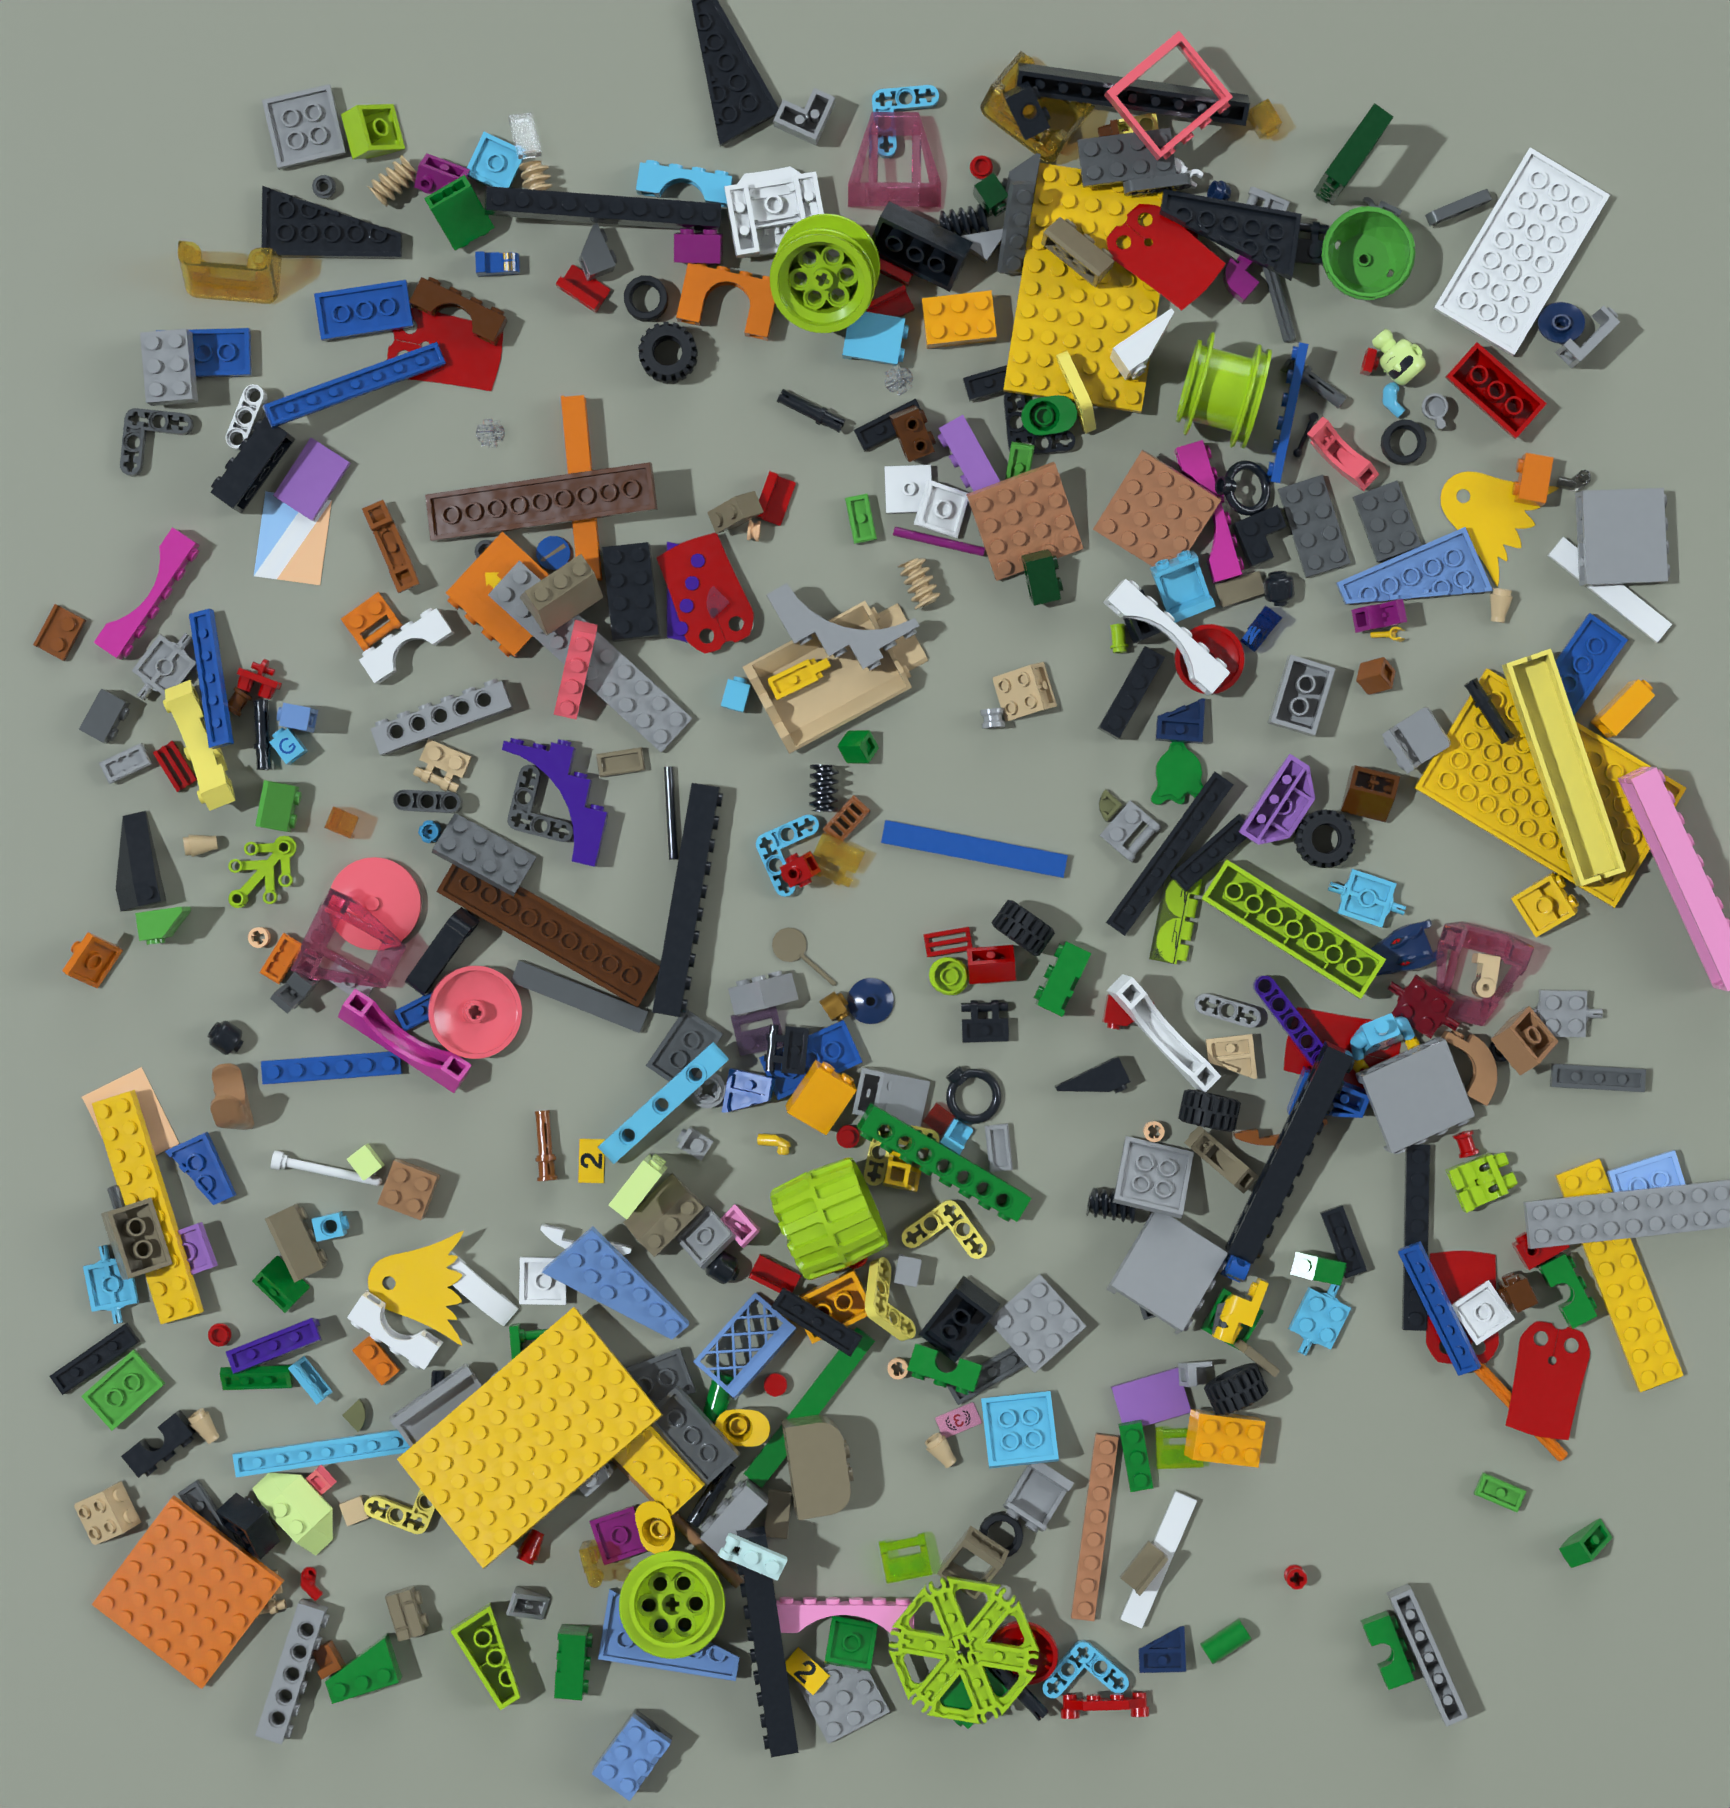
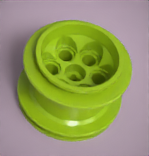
[770,214,880,333]
[1176,332,1272,449]
[619,1551,725,1659]

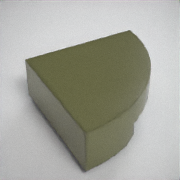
[1099,789,1122,822]
[342,1399,366,1432]

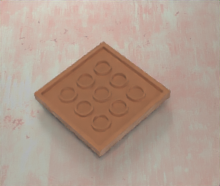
[1093,450,1222,567]
[966,462,1084,581]

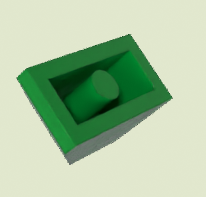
[1291,1251,1347,1286]
[1559,1518,1613,1568]

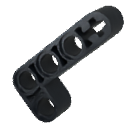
[405,907,480,996]

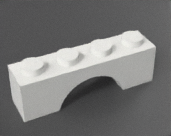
[359,608,454,684]
[347,1291,443,1370]

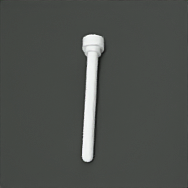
[270,1150,382,1186]

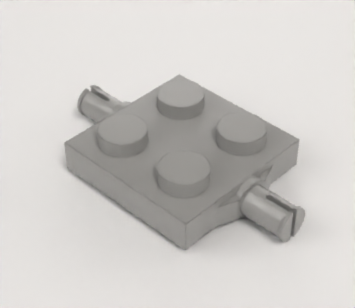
[132,633,197,701]
[1522,989,1603,1037]

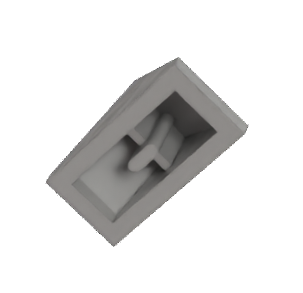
[961,229,1003,264]
[506,1586,550,1620]

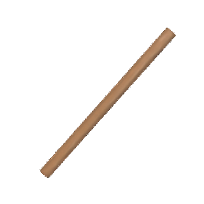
[611,1458,744,1589]

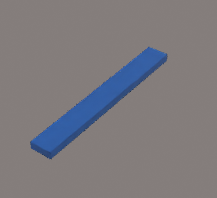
[263,342,446,428]
[881,820,1068,878]

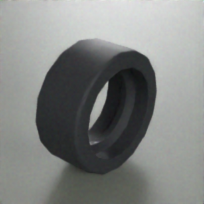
[624,275,668,322]
[1380,419,1427,465]
[979,1511,1023,1557]

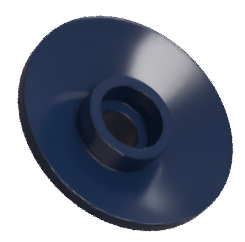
[1538,302,1585,344]
[847,978,894,1024]

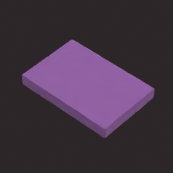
[273,438,351,521]
[1111,1367,1191,1426]

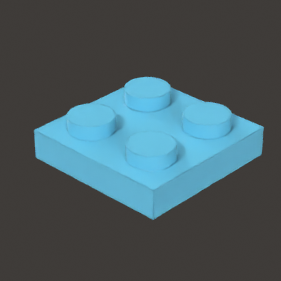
[467,132,527,188]

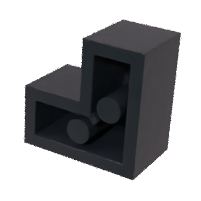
[1232,505,1287,568]
[216,1493,280,1560]

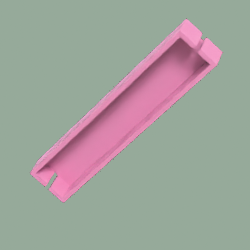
[1618,766,1730,991]

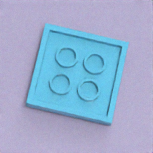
[981,1391,1059,1469]

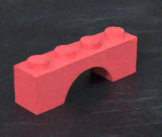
[554,620,598,720]

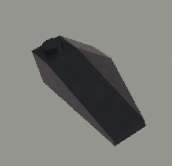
[116,811,166,911]

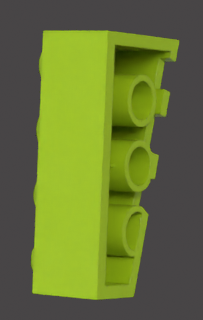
[450,1603,520,1711]

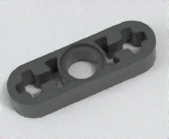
[1123,173,1192,196]
[1425,189,1492,226]

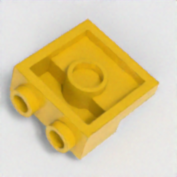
[1511,872,1579,937]

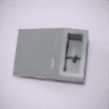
[852,1067,930,1127]

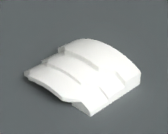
[724,166,824,258]

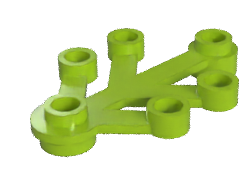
[228,836,297,908]

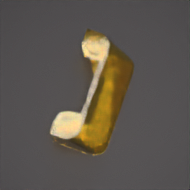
[980,51,1095,163]
[178,241,282,304]

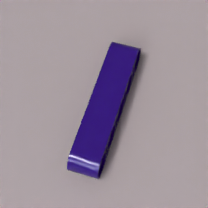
[1253,975,1323,1067]

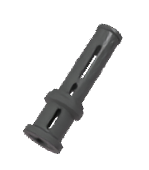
[1280,355,1347,409]

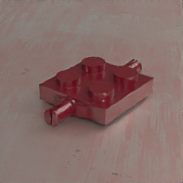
[1387,975,1460,1039]

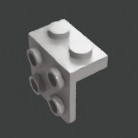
[1382,707,1451,774]

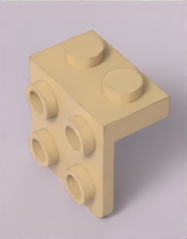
[74,1481,142,1545]

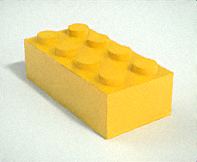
[614,1426,705,1516]

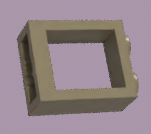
[937,1525,1009,1600]

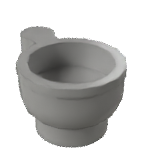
[1421,393,1448,430]

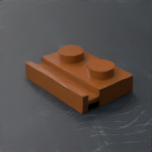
[33,604,86,661]

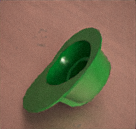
[1021,395,1077,435]

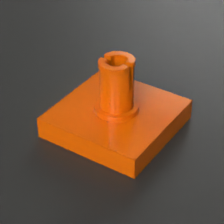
[62,932,123,989]

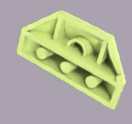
[252,1472,333,1556]

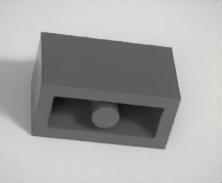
[79,689,130,744]

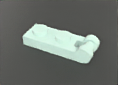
[718,1533,788,1581]

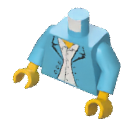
[1350,1013,1420,1073]

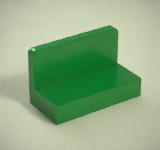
[252,1256,310,1313]

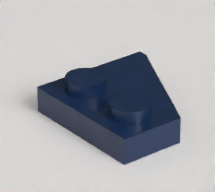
[1155,698,1205,744]
[1138,1626,1186,1673]

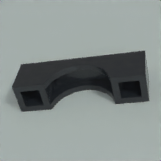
[1097,646,1165,740]

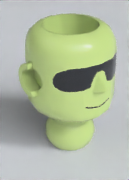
[1372,329,1426,385]

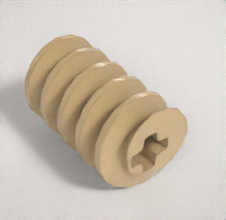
[368,155,417,207]
[519,161,552,191]
[898,558,941,610]

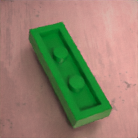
[220,1365,293,1390]
[1118,1420,1153,1492]

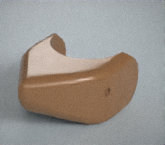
[210,1063,254,1130]

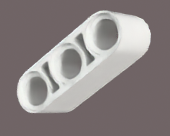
[226,384,268,451]

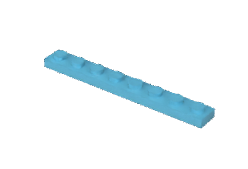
[232,1429,410,1477]

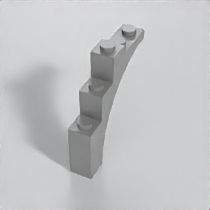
[766,583,919,671]

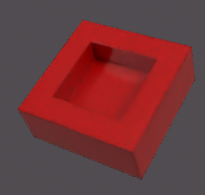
[1360,348,1380,376]

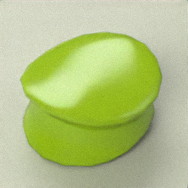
[929,957,969,995]

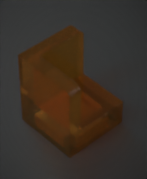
[324,806,359,839]

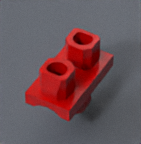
[237,659,282,700]

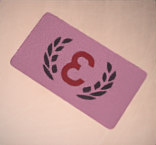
[935,1402,982,1438]

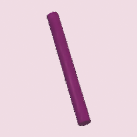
[893,527,985,556]

